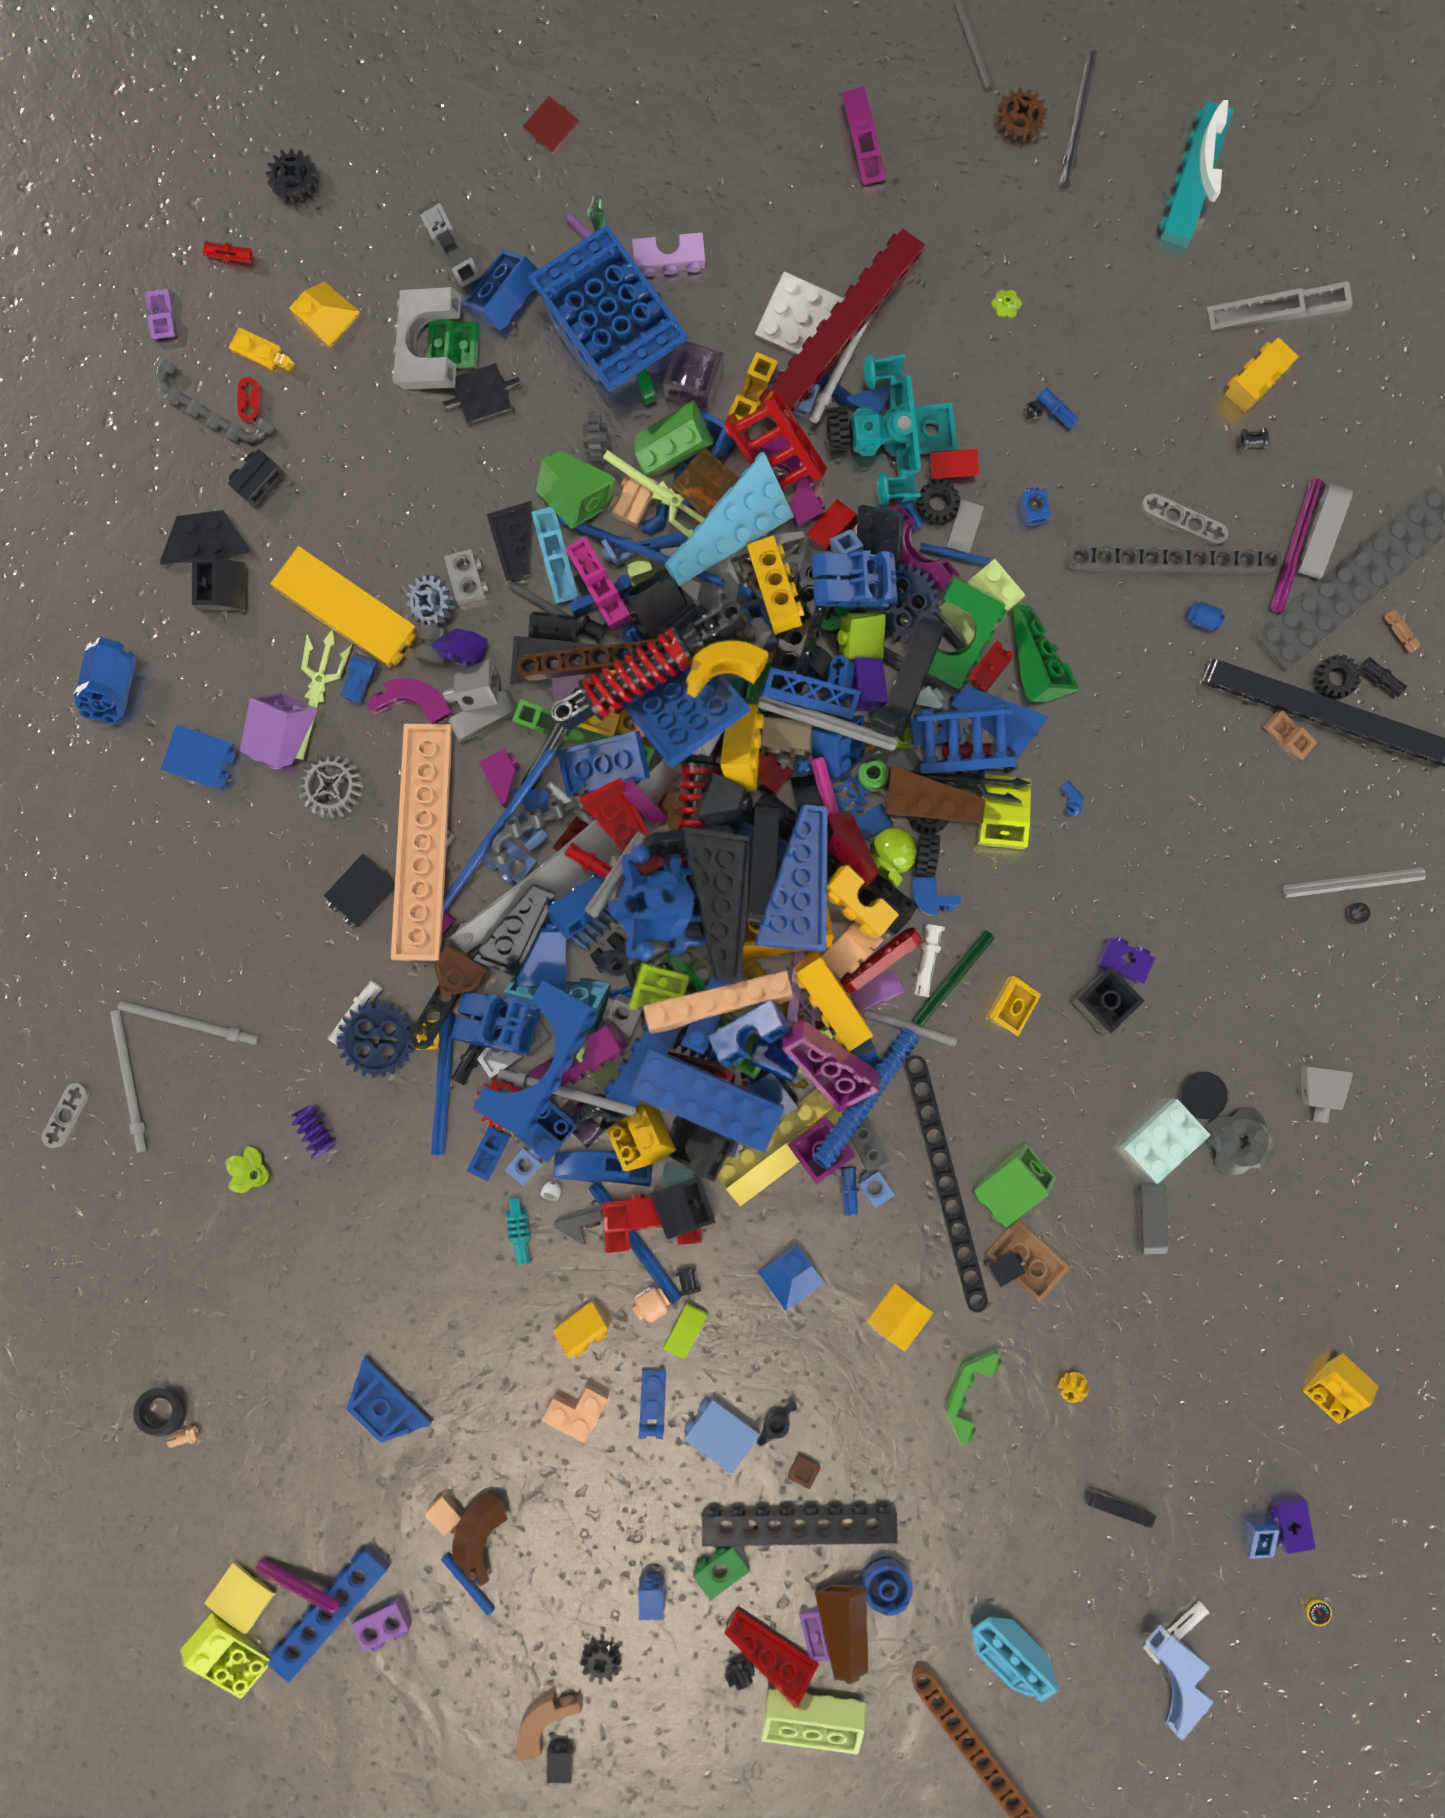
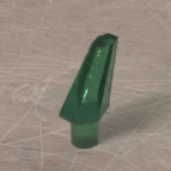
[587,196,604,232]

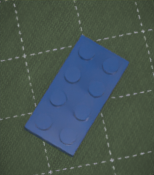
[557,731,650,797]

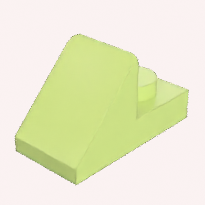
[624,555,653,586]

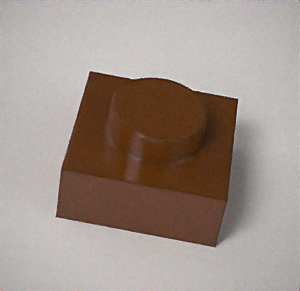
[788,1455,821,1490]

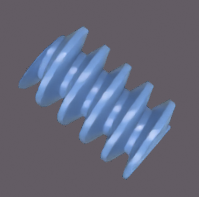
[571,905,618,951]

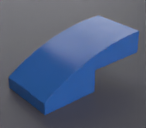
[466,1127,510,1182]

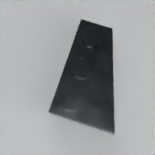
[486,501,532,583]

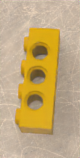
[747,536,804,634]

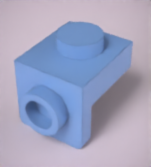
[601,530,638,567]

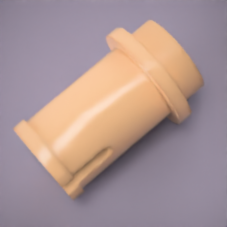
[166,1424,199,1448]

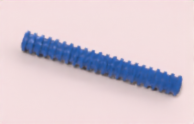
[812,1028,920,1169]

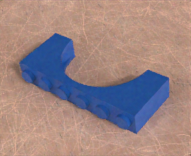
[472,980,598,1138]

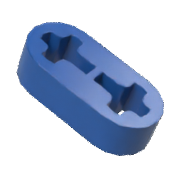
[827,655,854,702]

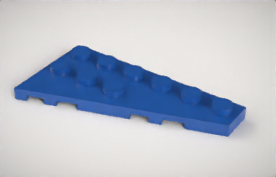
[754,805,827,952]

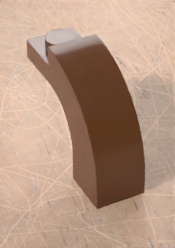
[452,1492,508,1586]

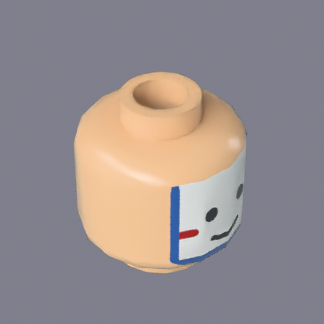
[632,1287,670,1323]

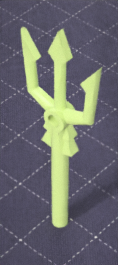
[603,450,717,538]
[295,630,353,760]

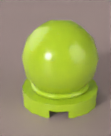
[871,827,918,888]

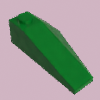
[1013,605,1079,703]

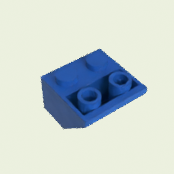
[812,715,866,778]
[510,1100,578,1162]

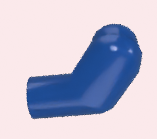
[1061,780,1084,816]

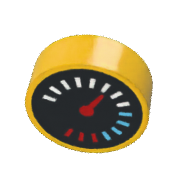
[1305,1599,1332,1626]

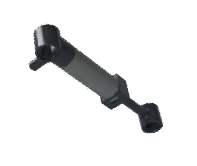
[599,912,704,989]

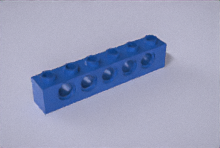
[267,1546,390,1683]

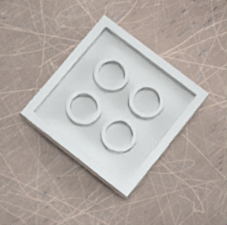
[755,272,844,355]

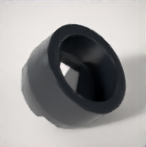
[1024,401,1043,422]

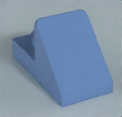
[513,809,548,852]

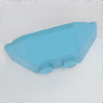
[972,1617,1059,1702]

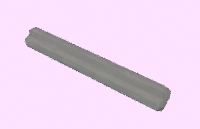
[585,832,646,918]

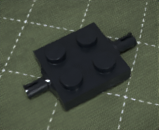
[442,363,522,424]

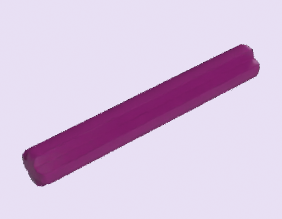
[255,1559,340,1613]

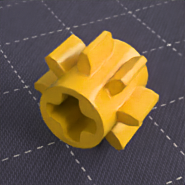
[1058,1372,1090,1403]

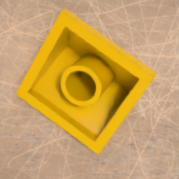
[986,976,1041,1036]
[866,1283,934,1351]

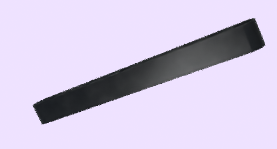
[1202,659,1445,767]
[903,1055,988,1313]

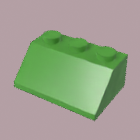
[635,400,714,477]

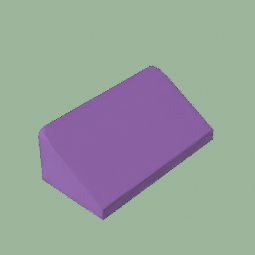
[799,1608,830,1661]

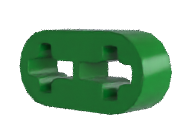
[636,367,657,404]

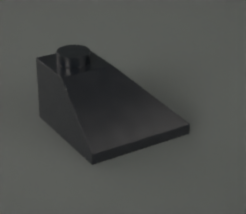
[695,772,753,828]

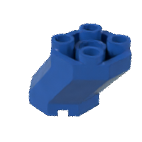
[74,637,136,724]

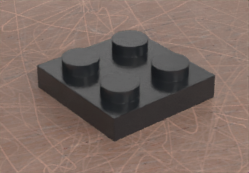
[857,505,905,562]

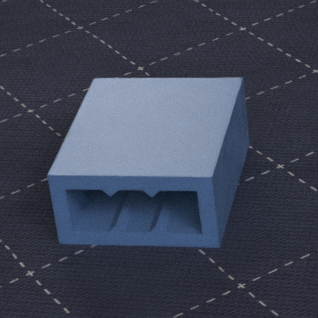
[684,1397,760,1475]

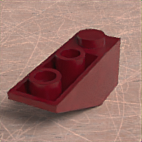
[827,813,879,886]

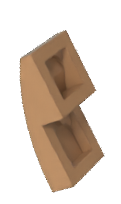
[1263,709,1317,760]

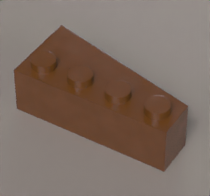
[885,765,986,823]

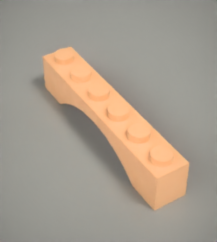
[643,971,793,1035]

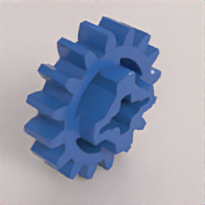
[819,770,869,818]

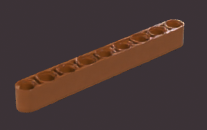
[911,1666,1040,1818]

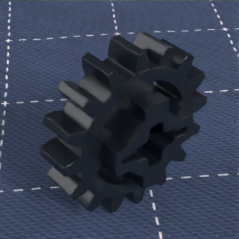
[266,148,318,202]

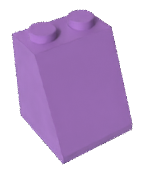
[240,692,318,769]

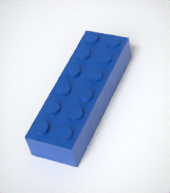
[630,1046,785,1153]

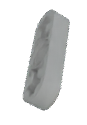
[42,1083,89,1148]

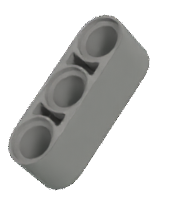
[448,689,517,742]

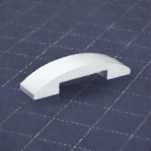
[1200,100,1228,202]

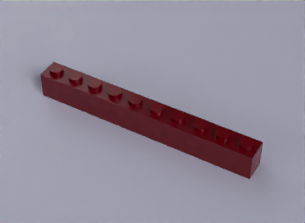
[759,228,925,424]

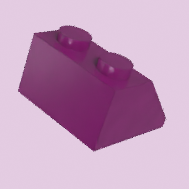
[479,748,521,808]
[788,1117,855,1185]

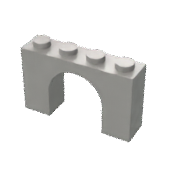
[392,287,461,390]

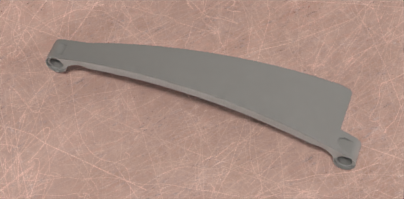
[444,754,692,976]

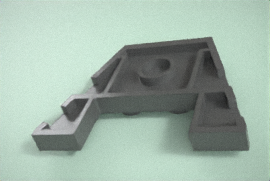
[720,572,771,649]

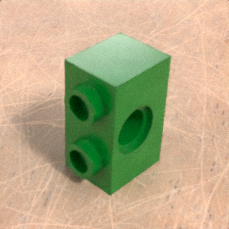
[693,1546,750,1601]

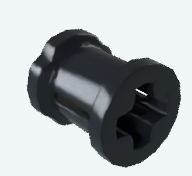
[1240,428,1269,450]
[578,615,608,644]
[675,1267,702,1296]

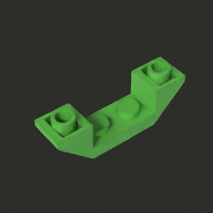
[945,1350,1002,1447]

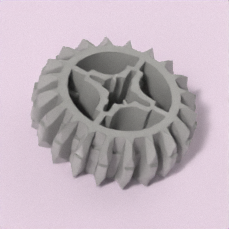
[298,754,363,818]

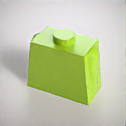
[837,611,886,661]

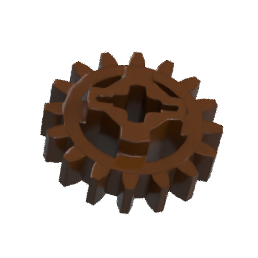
[996,87,1048,141]

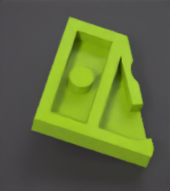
[628,962,690,1010]

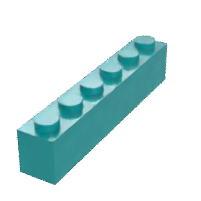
[1159,100,1234,248]

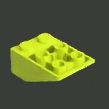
[977,774,1031,850]
[180,1612,270,1699]

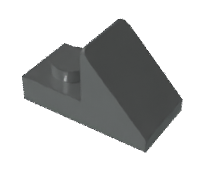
[554,1209,603,1245]

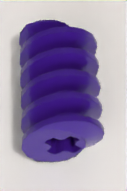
[288,1104,336,1159]

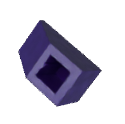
[431,628,488,668]

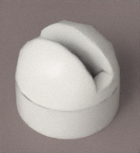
[540,1181,561,1202]

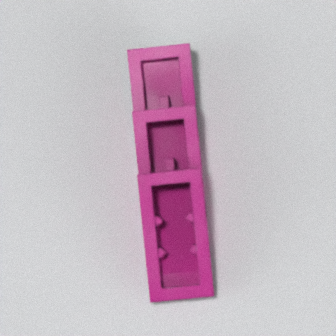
[565,536,632,630]

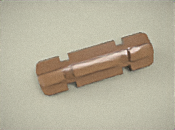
[1384,609,1421,653]

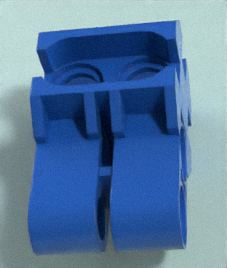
[811,551,897,610]
[450,992,541,1056]

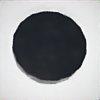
[1179,1072,1228,1119]

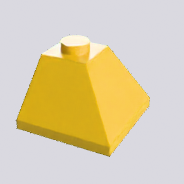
[289,282,360,347]

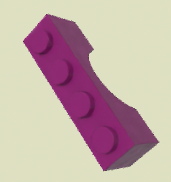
[757,435,825,530]
[888,503,960,596]
[529,1021,628,1096]

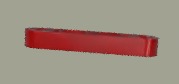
[840,927,922,993]

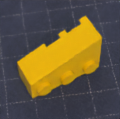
[1225,337,1299,413]
[720,704,764,791]

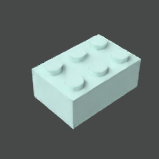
[1120,1099,1210,1184]

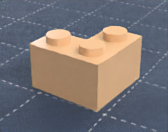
[822,922,884,978]
[542,1384,609,1443]

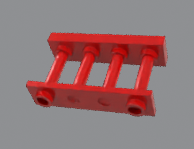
[724,389,827,493]

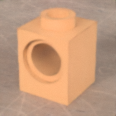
[424,1493,464,1536]

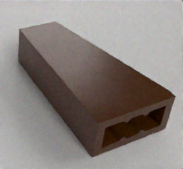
[815,1584,868,1684]

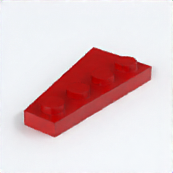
[724,1610,819,1709]

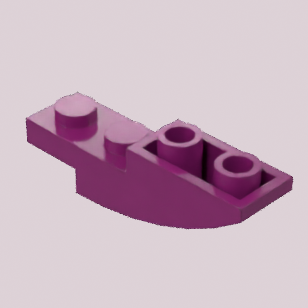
[842,86,886,186]

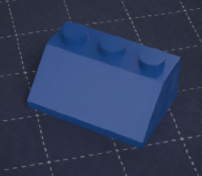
[461,249,538,330]

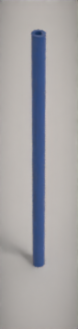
[559,517,753,599]
[443,749,555,914]

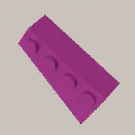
[783,1020,879,1112]

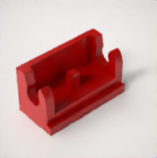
[928,449,979,480]
[806,499,858,551]
[967,640,1013,693]

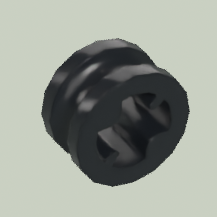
[1347,902,1370,924]

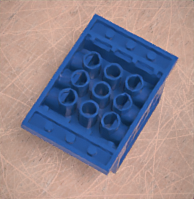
[528,224,688,392]

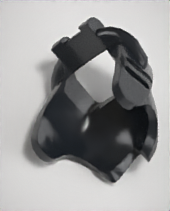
[572,1093,623,1130]

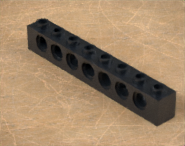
[746,789,918,935]
[702,1505,898,1547]

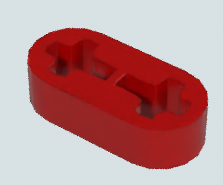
[237,377,261,424]

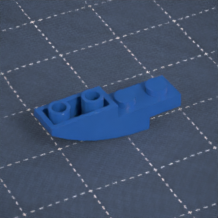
[553,1152,652,1187]

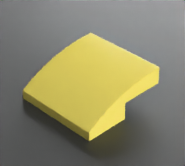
[205,1563,275,1634]

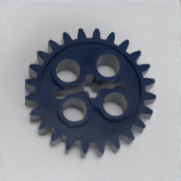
[870,564,943,642]
[336,1000,413,1078]

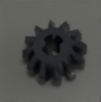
[580,1640,622,1685]

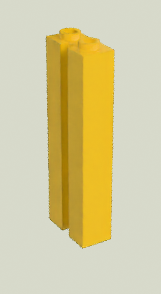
[270,546,417,669]

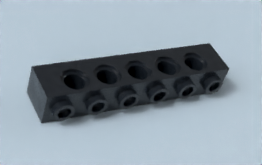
[771,549,833,693]

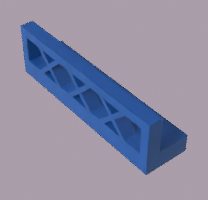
[757,666,861,719]

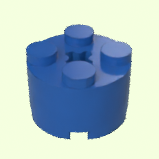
[862,1559,913,1616]

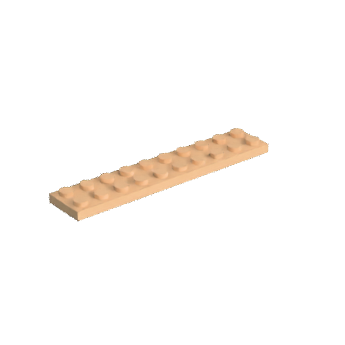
[391,724,452,961]

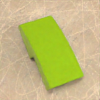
[663,1303,708,1360]

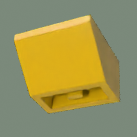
[606,1104,676,1171]
[553,1299,610,1358]
[1303,1353,1379,1424]

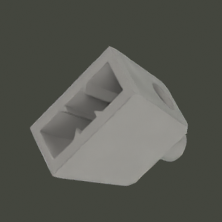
[443,659,499,711]
[1301,1066,1353,1123]

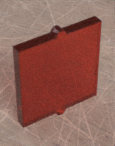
[523,96,579,151]

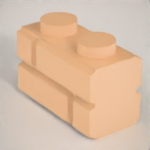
[610,474,658,528]

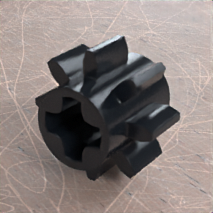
[725,1658,755,1690]

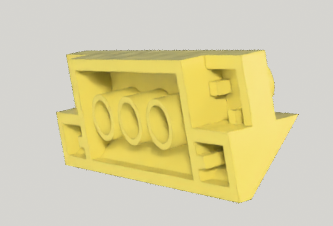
[717,1088,847,1207]

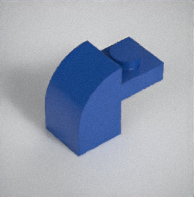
[910,877,961,917]

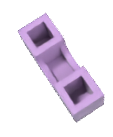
[632,232,705,277]

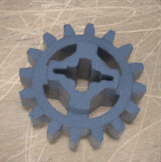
[405,575,455,627]

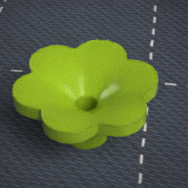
[991,290,1021,318]

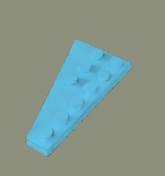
[665,452,794,586]

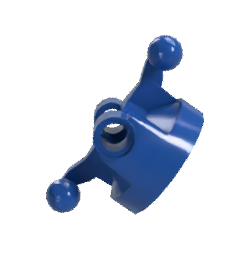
[609,845,693,961]

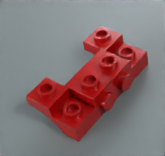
[601,1194,702,1254]

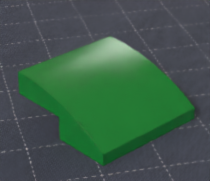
[427,319,480,370]
[653,953,706,994]

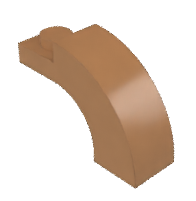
[516,1693,583,1762]

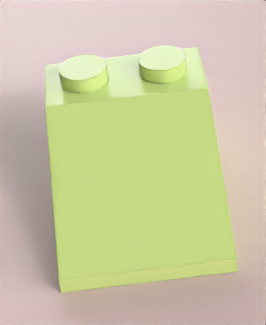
[939,559,1025,645]

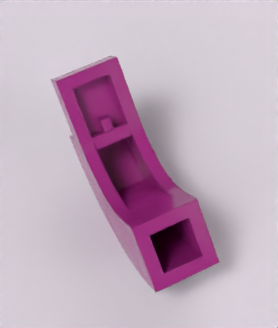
[366,678,454,724]

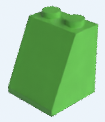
[536,450,615,529]
[974,1142,1057,1227]

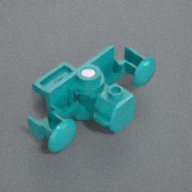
[849,354,958,508]

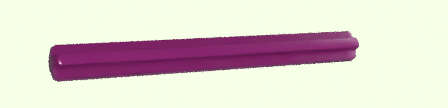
[1270,478,1324,613]

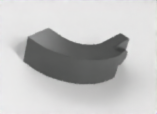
[417,199,481,288]

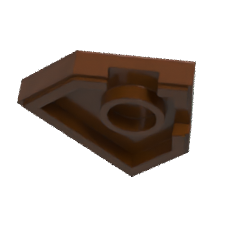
[434,944,488,998]

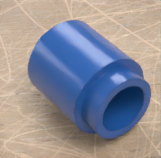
[1187,601,1225,631]

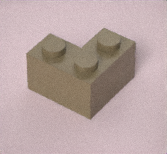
[761,717,815,760]

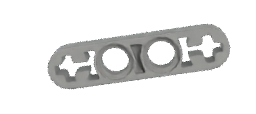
[1140,493,1229,546]

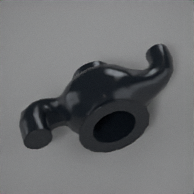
[757,1401,797,1447]

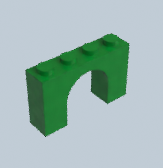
[928,575,1007,689]

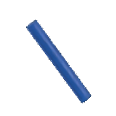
[919,543,990,567]
[440,1553,495,1616]

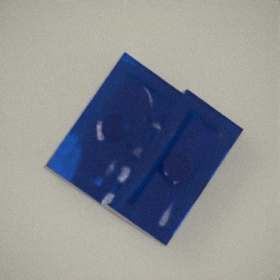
[749,1033,799,1083]

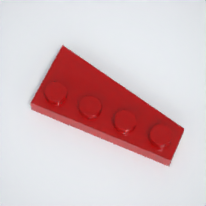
[577,777,665,875]

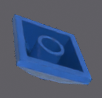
[758,1243,825,1311]

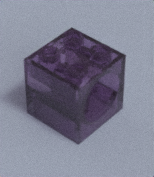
[663,341,724,411]

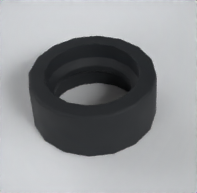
[133,1388,184,1437]

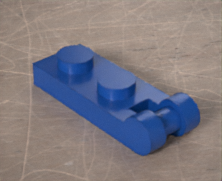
[568,575,633,617]
[639,1369,666,1439]

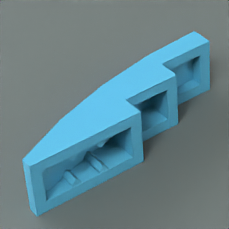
[531,507,578,604]

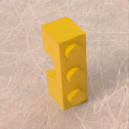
[727,352,778,433]
[827,865,899,938]

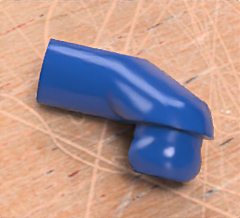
[641,504,669,535]

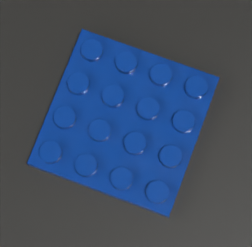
[623,666,751,768]

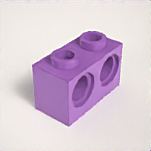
[351,1597,411,1652]

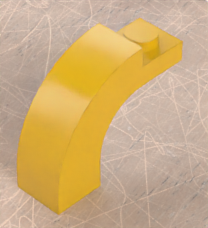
[686,641,768,698]

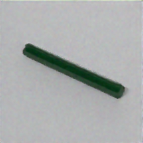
[912,930,995,1027]

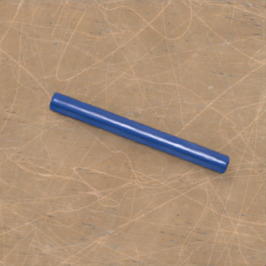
[431,1013,455,1156]
[589,1183,681,1304]

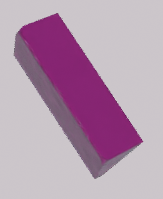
[624,777,667,825]

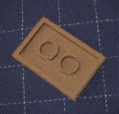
[985,1219,1072,1303]

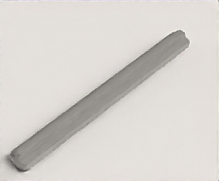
[758,695,898,751]
[1283,867,1426,898]

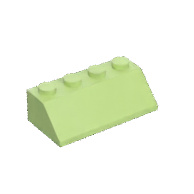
[761,1689,866,1754]

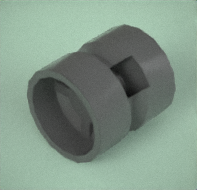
[414,625,450,666]

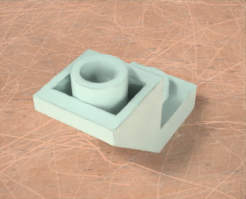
[892,680,945,708]

